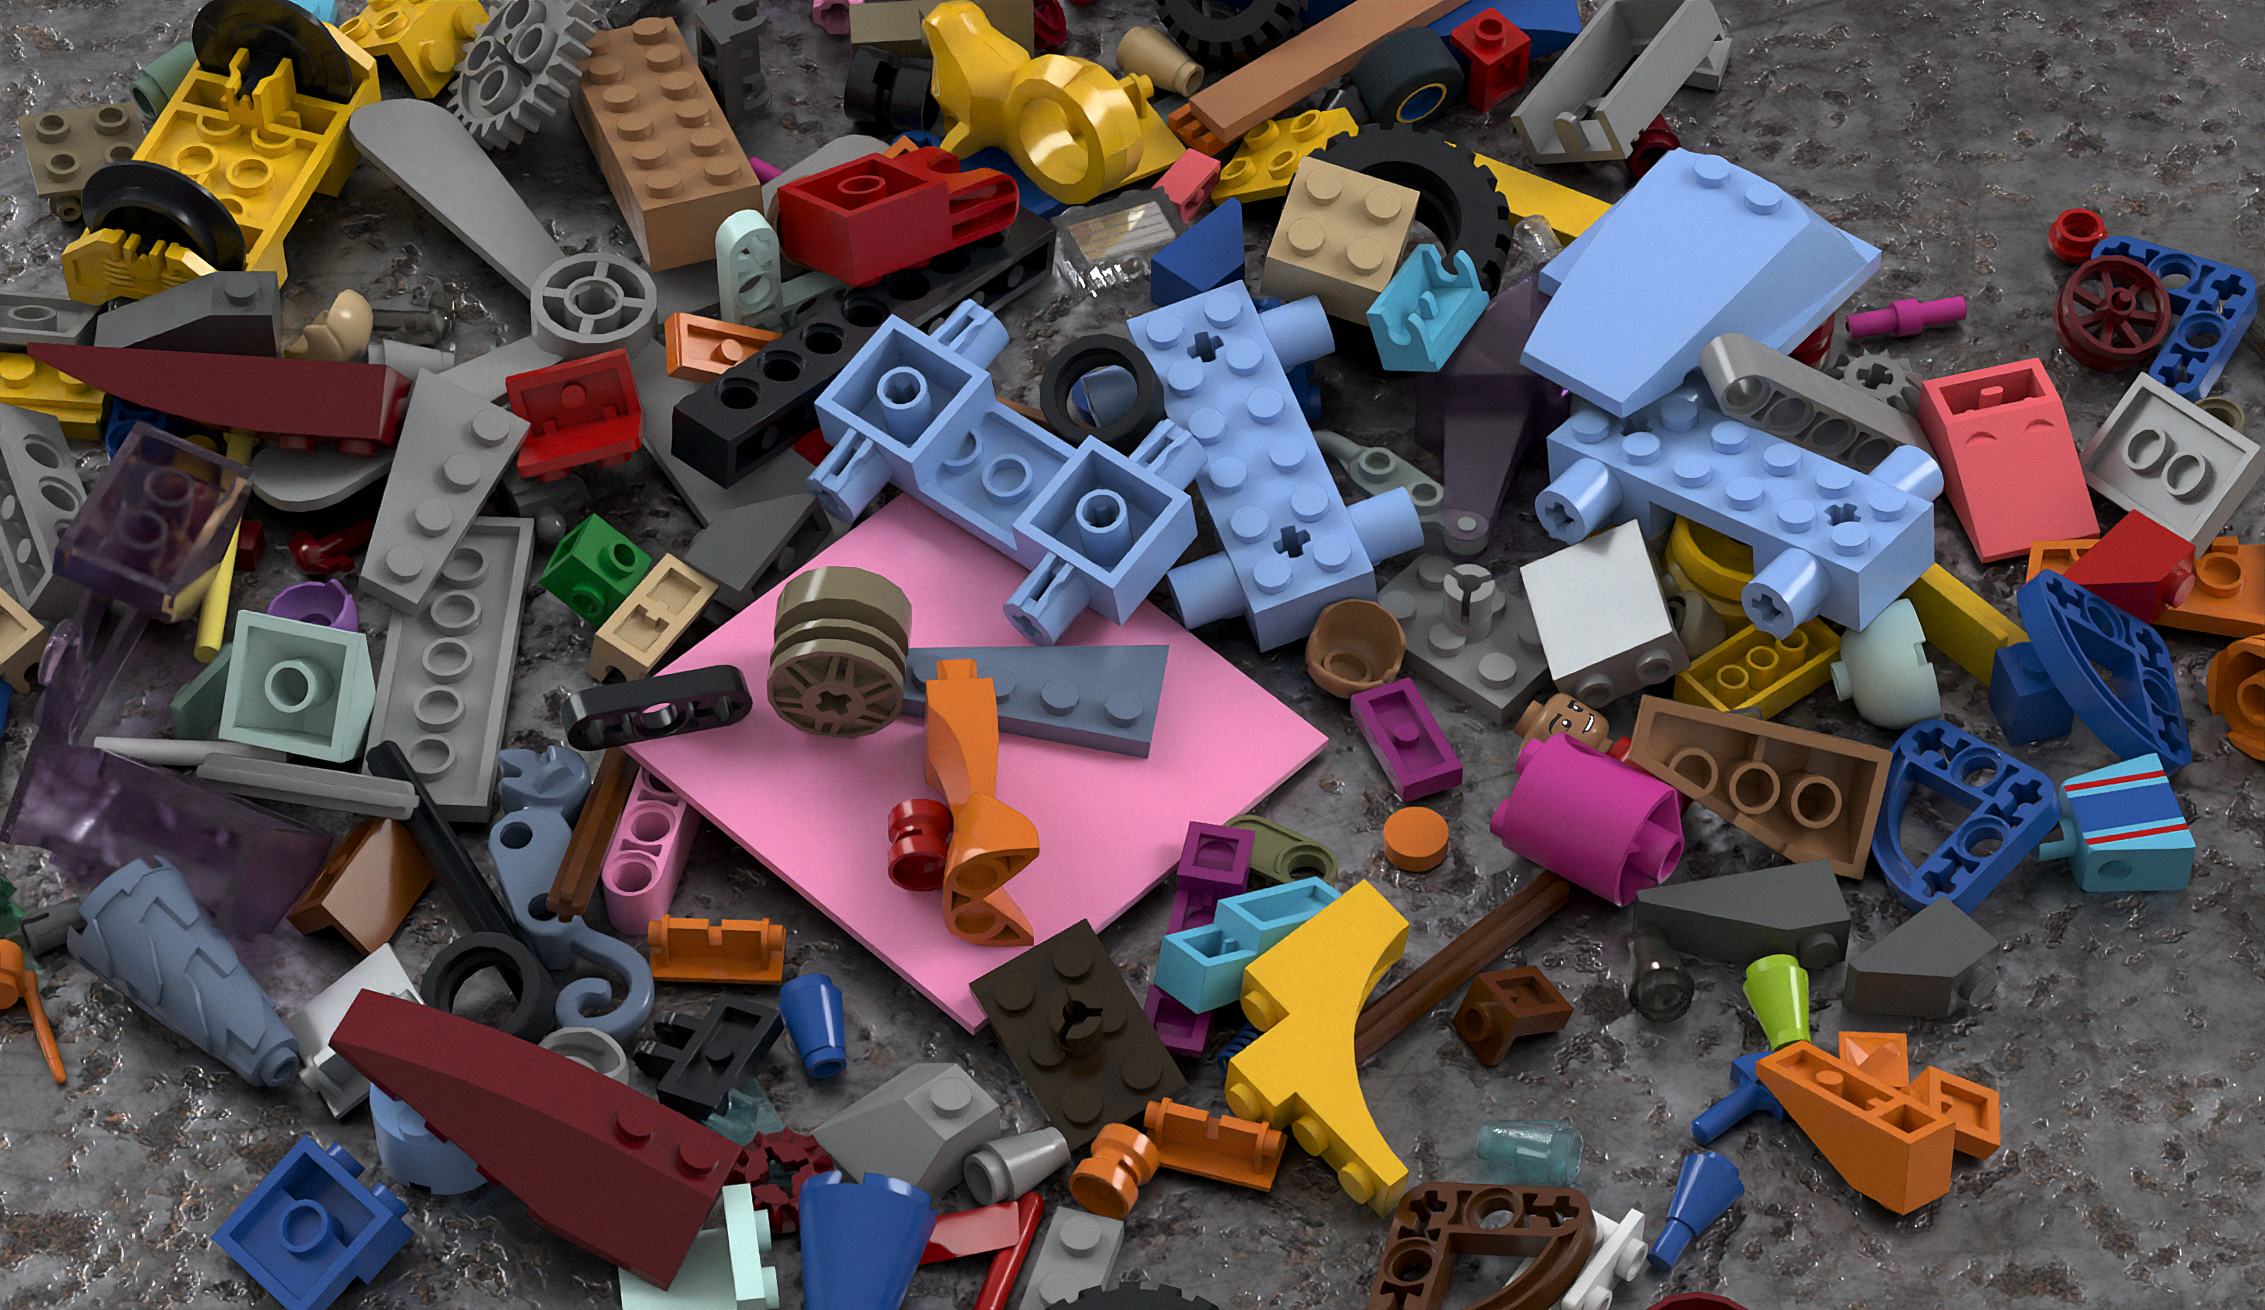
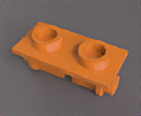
[648,914,787,985]
[1143,1097,1288,1193]

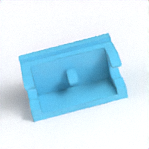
[1366,244,1490,372]

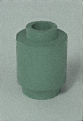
[129,41,197,123]

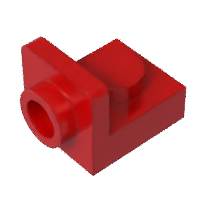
[1450,8,1531,114]

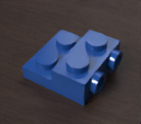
[210,1134,415,1310]

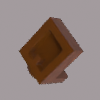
[1453,966,1574,1066]

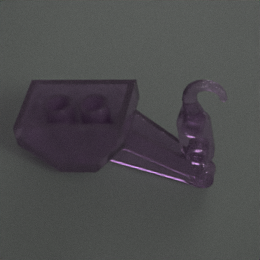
[28,420,255,776]

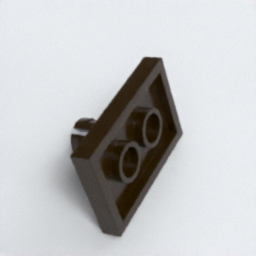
[969,918,1189,1160]

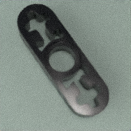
[560,665,753,751]

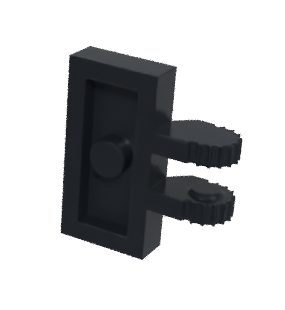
[632,993,784,1125]

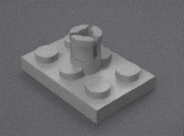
[2079,371,2265,560]
[1377,545,1552,726]

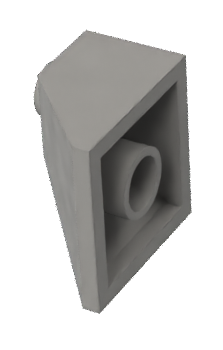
[809,1063,1001,1201]

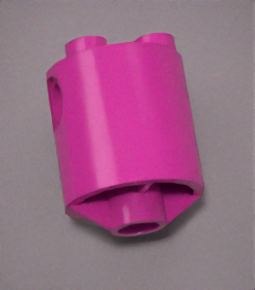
[1490,732,1685,908]

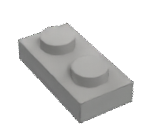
[1019,1206,1124,1310]

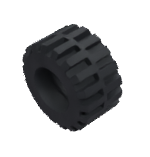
[1155,0,1308,71]

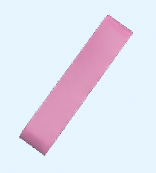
[602,765,703,935]

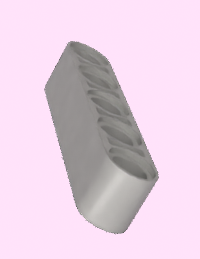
[1698,333,1942,475]

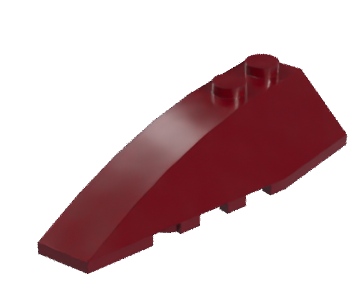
[27,342,416,458]
[328,988,743,1292]

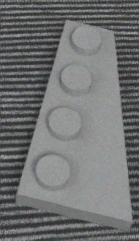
[357,367,531,617]

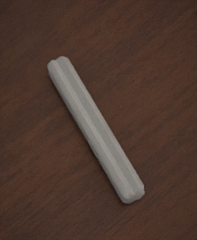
[197,752,420,821]

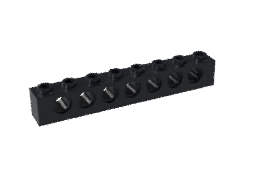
[671,204,1057,489]

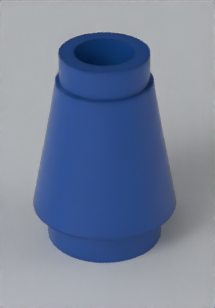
[777,973,847,1079]

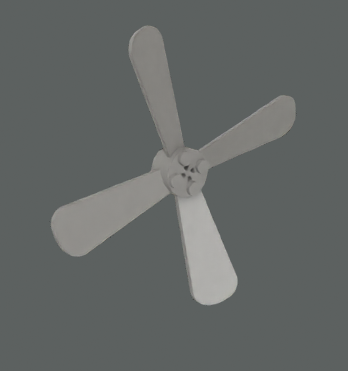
[249,98,891,566]

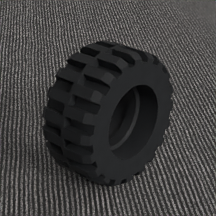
[1280,122,1512,360]

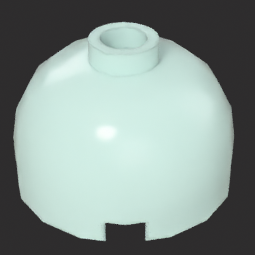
[1830,598,1941,730]

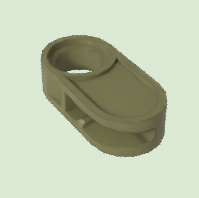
[1222,815,1338,891]

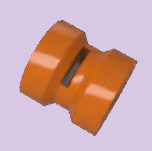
[1068,1123,1160,1220]

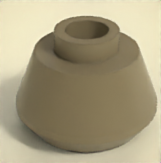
[1666,590,1728,662]

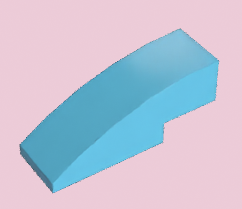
[1154,876,1343,1014]

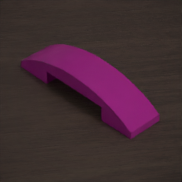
[1143,821,1255,1059]

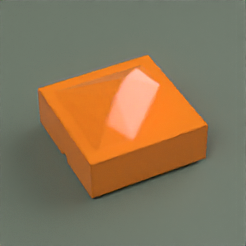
[1836,1031,1909,1090]

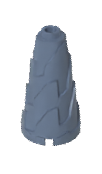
[66,855,299,1087]

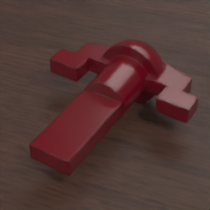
[288,517,376,576]

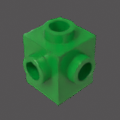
[538,513,652,628]

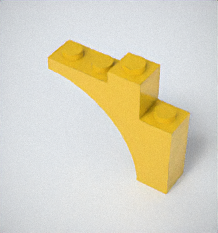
[1224,878,1410,1218]

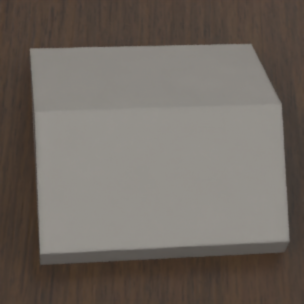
[0,290,108,353]

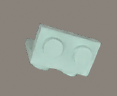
[618,1183,780,1310]

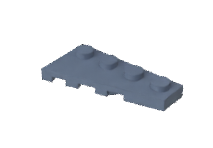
[899,645,1170,759]

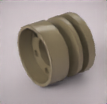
[767,566,912,739]

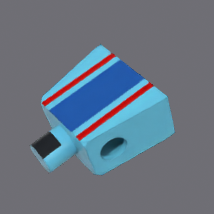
[2030,753,2196,892]

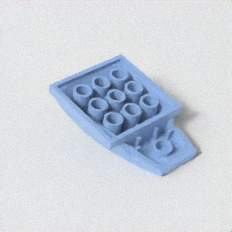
[1519,147,1882,419]

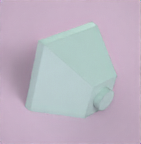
[218,610,376,763]

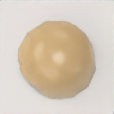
[284,289,373,363]

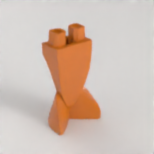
[923,659,1040,946]

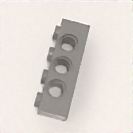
[0,403,121,631]

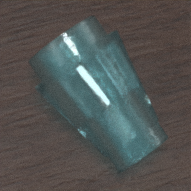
[1477,1119,1584,1187]

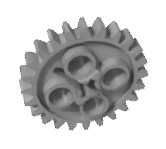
[447,0,597,151]

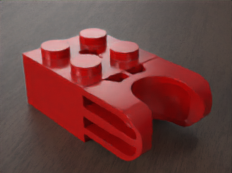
[777,146,1020,287]

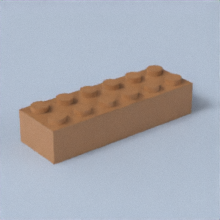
[566,17,765,273]

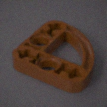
[1365,1182,1597,1310]

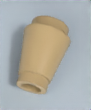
[1116,26,1204,97]

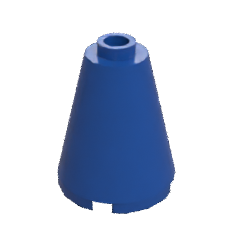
[798,1171,938,1310]

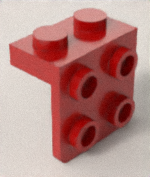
[505,347,645,482]

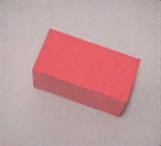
[1149,148,1220,231]

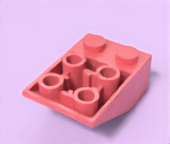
[1917,357,2100,564]

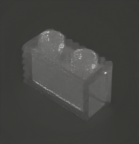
[1050,186,1188,301]

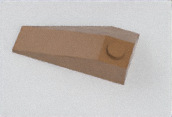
[1627,694,1893,880]

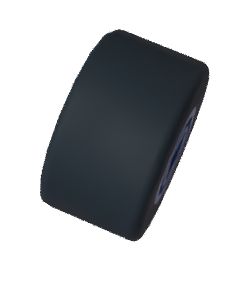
[1349,27,1465,130]

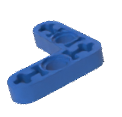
[2091,235,2258,404]

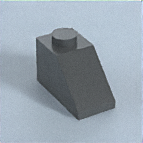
[682,491,833,613]
[1842,895,2001,1019]

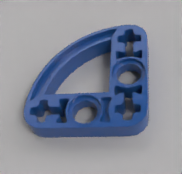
[2017,569,2192,779]
[1871,719,2062,915]

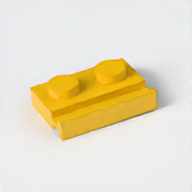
[0,352,112,440]

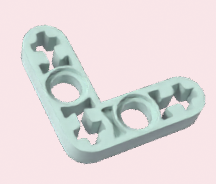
[715,209,855,335]

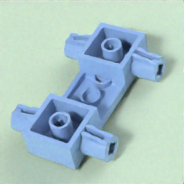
[1081,279,1424,653]
[805,299,1208,646]
[1535,371,1944,640]

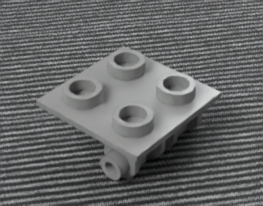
[284,942,427,1120]

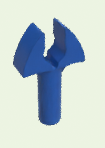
[1690,1052,1789,1144]

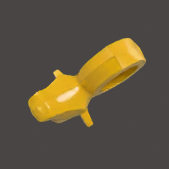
[922,0,1144,204]

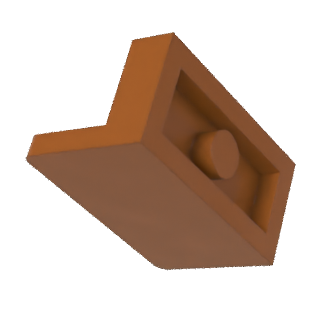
[286,817,436,958]

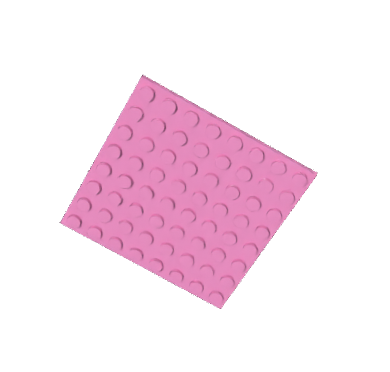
[619,492,1329,1036]

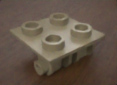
[18,101,145,221]

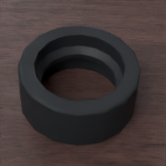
[1039,333,1165,456]
[420,931,556,1045]

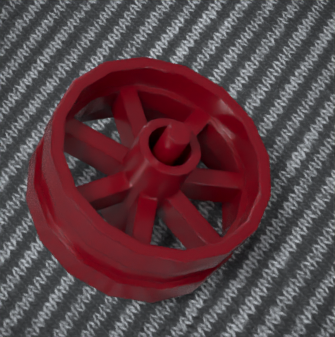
[2052,255,2171,372]

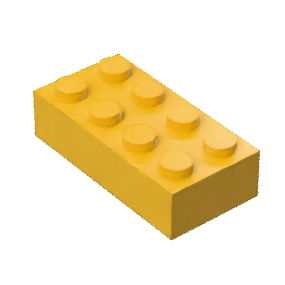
[1673,616,1841,721]

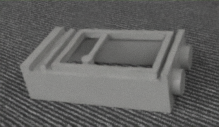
[1510,0,1727,164]

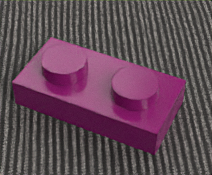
[1350,677,1463,803]

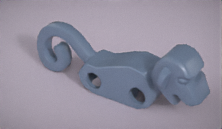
[488,745,655,1042]

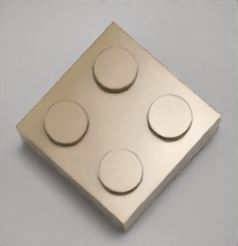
[1260,155,1420,327]

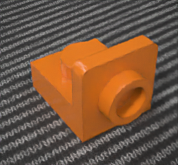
[1899,1066,2001,1161]

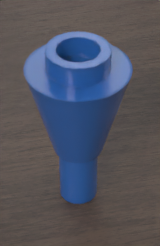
[1647,1152,1745,1272]

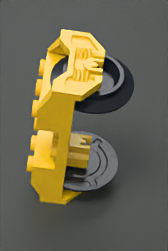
[61,0,381,306]

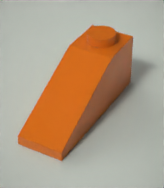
[1755,1040,1956,1215]

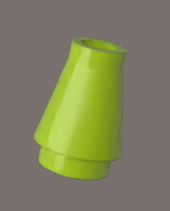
[1743,954,1812,1052]

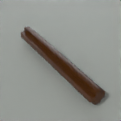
[546,747,641,923]
[1354,870,1570,1066]

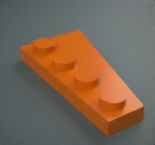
[2025,536,2265,638]

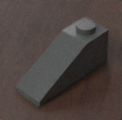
[94,271,284,358]
[1632,859,1851,969]

